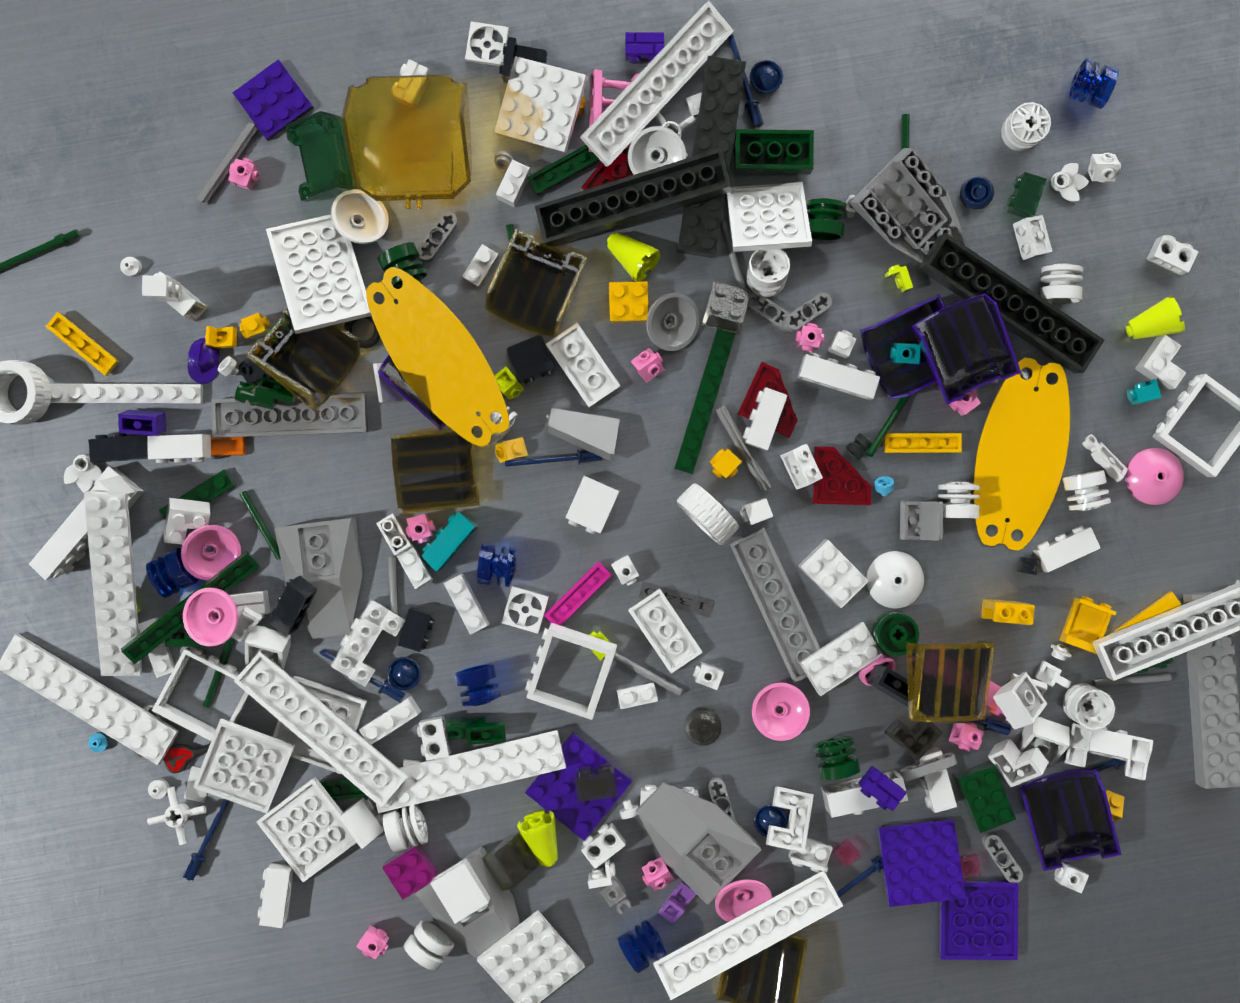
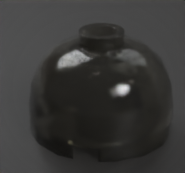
[684,707,722,746]

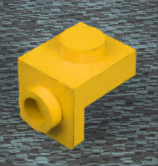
[205,326,237,349]
[495,437,528,463]
[1095,790,1125,822]

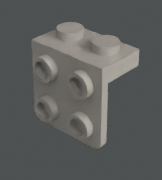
[900,501,944,541]

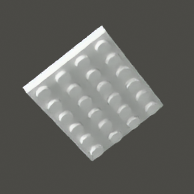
[266,214,371,334]

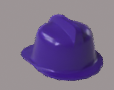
[187,338,220,384]

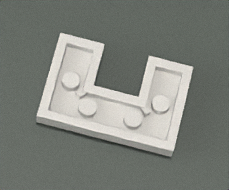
[766,787,814,853]

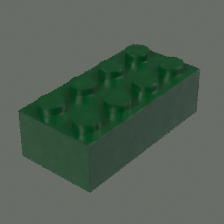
[734,129,814,174]

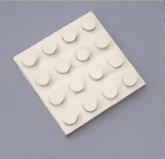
[494,56,588,153]
[726,182,812,252]
[273,675,367,774]
[193,719,295,814]
[257,777,357,882]
[477,910,585,1003]

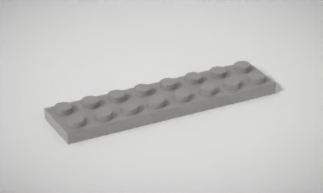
[211,394,367,438]
[729,528,820,683]

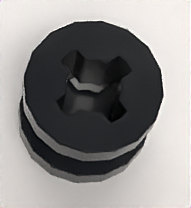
[1017,557,1039,575]

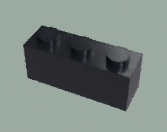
[88,433,153,463]
[269,576,317,637]
[867,665,931,711]

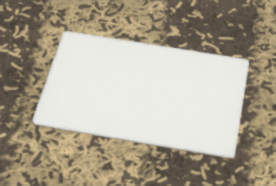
[184,766,207,803]

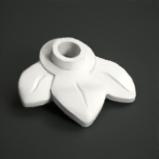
[1050,163,1089,202]
[64,455,102,493]

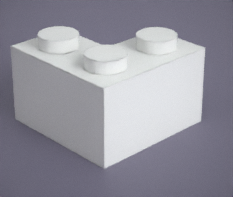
[1135,335,1186,390]
[163,498,211,545]
[988,738,1049,787]

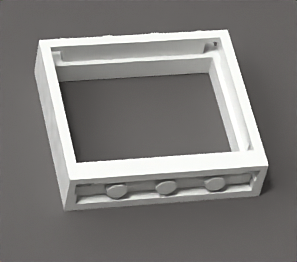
[1152,374,1240,477]
[525,623,617,720]
[152,647,250,741]

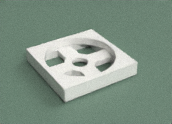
[465,21,509,66]
[501,586,549,634]

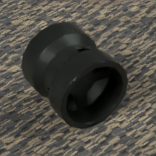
[846,433,871,460]

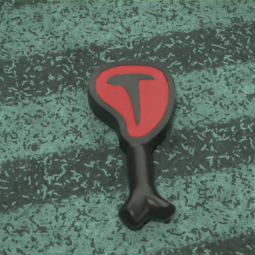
[163,741,211,774]

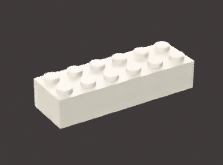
[29,476,135,580]

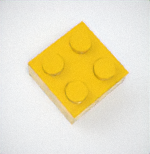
[609,281,648,324]

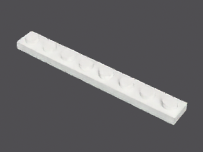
[50,384,203,404]

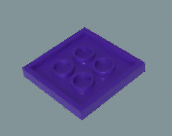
[232,59,314,141]

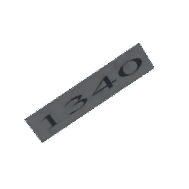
[639,582,714,617]

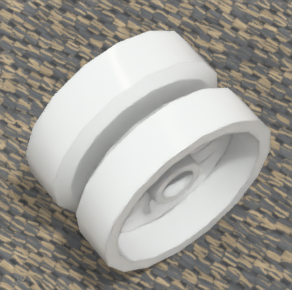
[404,920,454,971]

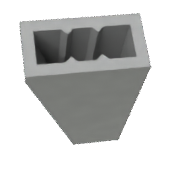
[545,408,620,461]

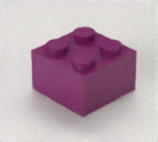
[382,843,438,900]

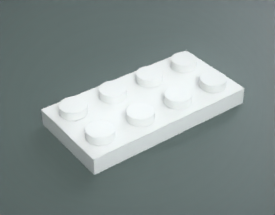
[546,323,620,408]
[628,588,703,673]
[799,622,883,696]

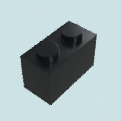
[398,607,435,652]

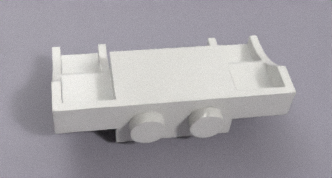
[331,599,405,687]
[1064,723,1153,781]

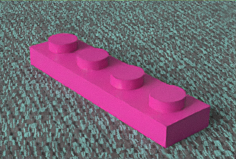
[544,561,612,626]

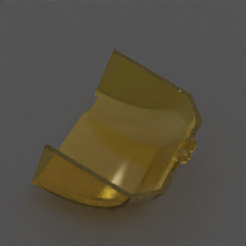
[341,74,472,209]

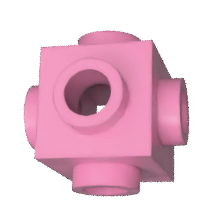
[228,158,260,191]
[795,323,824,352]
[631,348,665,383]
[949,386,981,416]
[406,513,435,543]
[949,722,984,752]
[642,857,675,891]
[356,925,389,959]

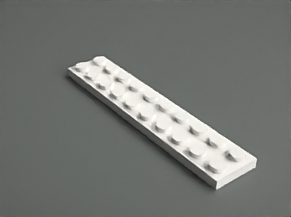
[580,1,734,167]
[84,491,142,676]
[0,634,179,765]
[234,651,408,808]
[376,730,566,813]
[653,870,843,1000]

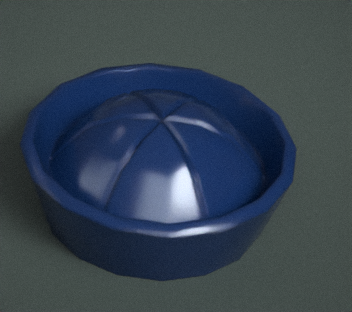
[750,59,783,93]
[960,176,994,210]
[387,657,421,690]
[754,804,788,837]

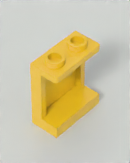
[1059,596,1117,654]
[981,599,1035,625]

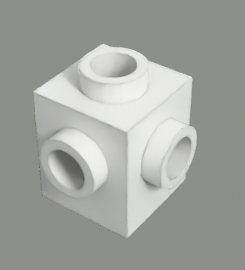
[1087,153,1121,183]

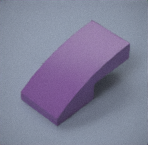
[658,880,696,924]

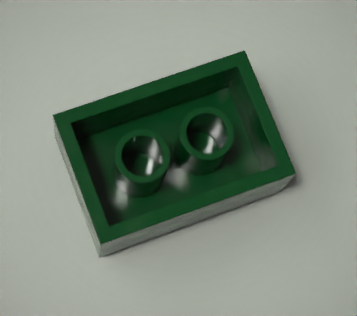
[954,761,1016,834]

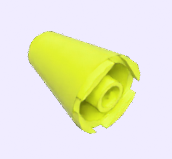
[607,232,661,282]
[1125,296,1185,339]
[517,810,558,867]

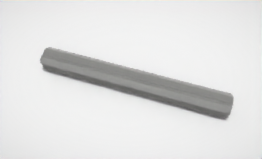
[197,122,258,205]
[716,406,771,491]

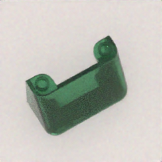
[285,111,359,202]

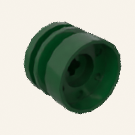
[806,198,847,241]
[377,242,428,289]
[813,736,861,780]

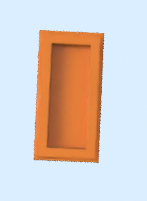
[211,437,246,456]

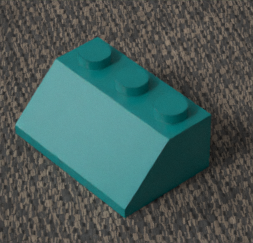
[422,512,478,572]

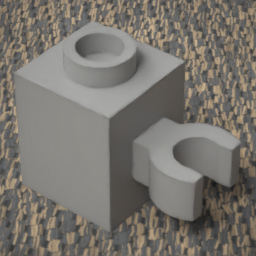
[599,874,631,914]

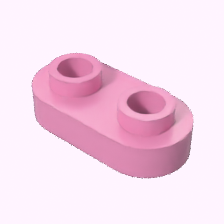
[859,655,896,686]

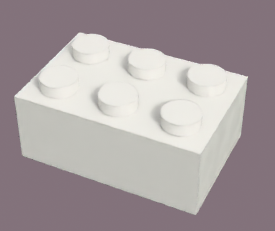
[798,539,869,608]

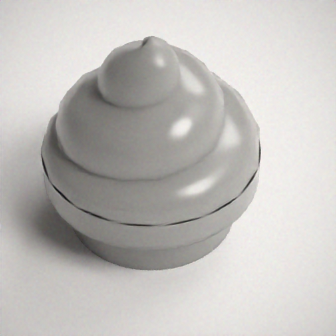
[494,150,513,170]

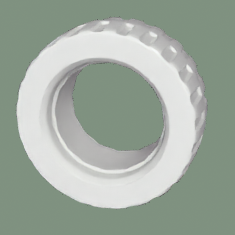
[0,360,51,425]
[677,483,739,545]

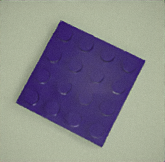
[525,732,632,841]
[877,819,966,907]
[939,881,1019,960]

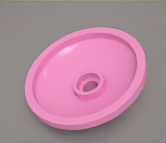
[1125,448,1184,505]
[181,525,241,580]
[183,588,238,646]
[752,682,810,741]
[715,879,772,922]

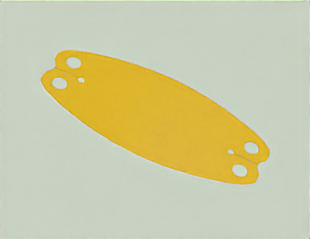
[366,267,509,447]
[974,358,1070,551]

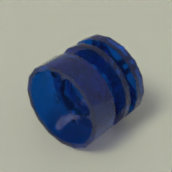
[1069,58,1119,109]
[477,544,517,587]
[146,548,198,598]
[454,664,501,706]
[617,919,667,973]

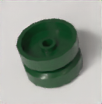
[872,611,920,656]

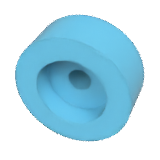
[875,476,894,496]
[88,732,110,752]

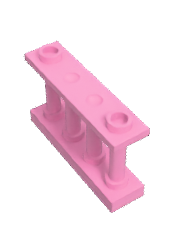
[589,69,639,152]

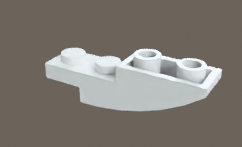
[376,513,433,590]

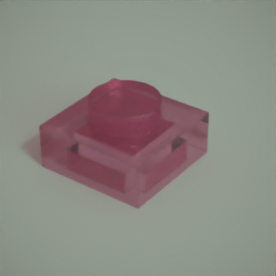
[833,838,861,867]
[960,854,980,877]

